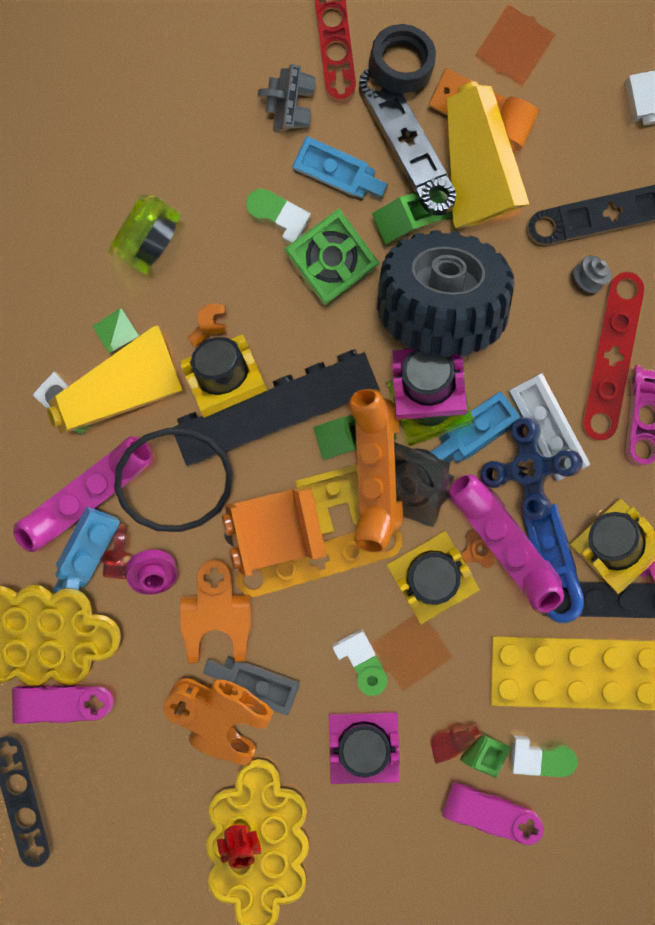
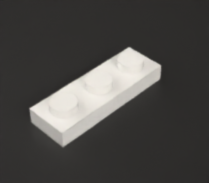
[509,373,590,481]

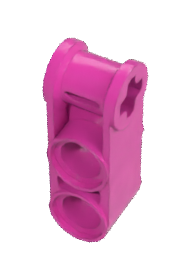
[625,365,655,466]
[12,685,114,724]
[442,782,544,845]

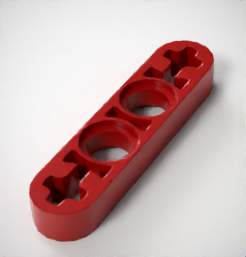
[314,0,356,102]

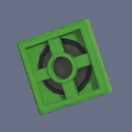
[283,208,380,305]

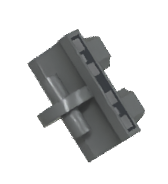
[257,64,316,132]

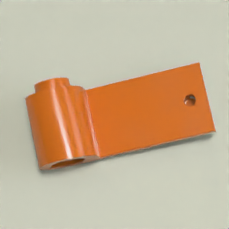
[428,68,540,152]

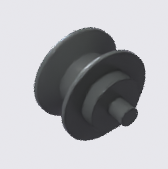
[573,255,611,294]

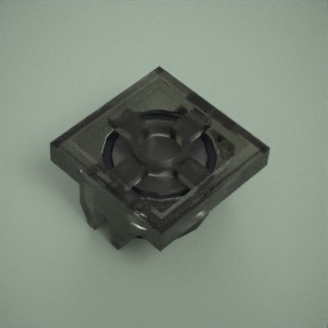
[394,442,455,527]

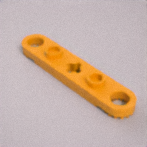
[236,530,403,597]

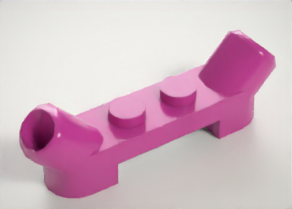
[13,436,153,552]
[448,474,564,614]

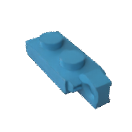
[292,136,388,199]
[431,392,521,466]
[53,507,120,593]

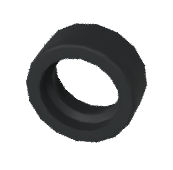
[368,24,436,94]

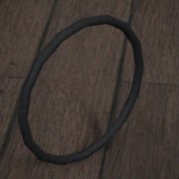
[114,428,233,532]

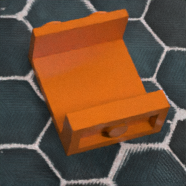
[222,486,326,577]

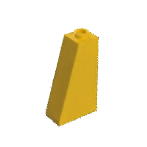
[447,82,529,228]
[47,325,182,435]

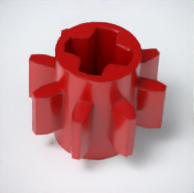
[217,825,262,869]

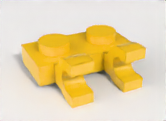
[295,464,360,536]

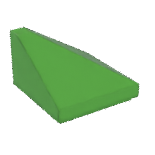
[92,308,139,355]
[460,735,511,778]

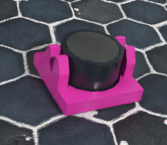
[392,348,467,420]
[329,712,400,784]

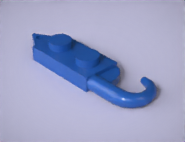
[523,501,584,624]

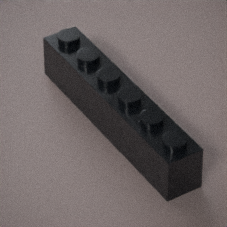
[172,349,380,467]

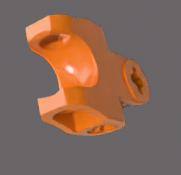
[180,558,251,663]
[163,678,274,765]

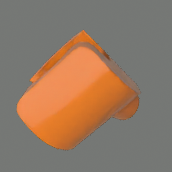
[187,303,226,348]

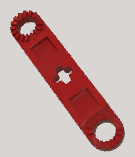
[582,272,644,441]

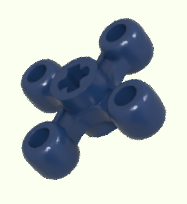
[480,417,583,520]

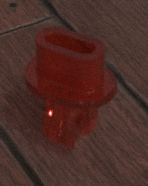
[100,524,133,579]
[431,724,481,764]

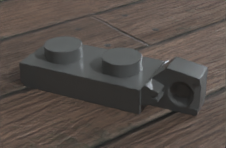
[203,657,300,716]

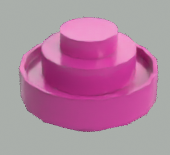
[126,549,178,595]

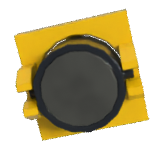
[181,334,267,418]
[570,498,655,594]
[386,530,480,624]

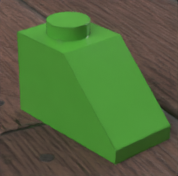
[372,190,453,244]
[313,415,397,460]

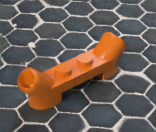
[348,389,403,553]

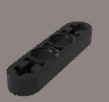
[0,734,52,867]

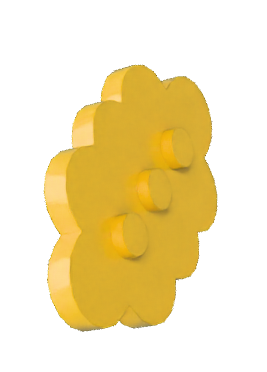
[0,585,121,687]
[205,759,309,925]

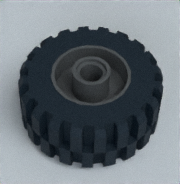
[377,230,515,358]

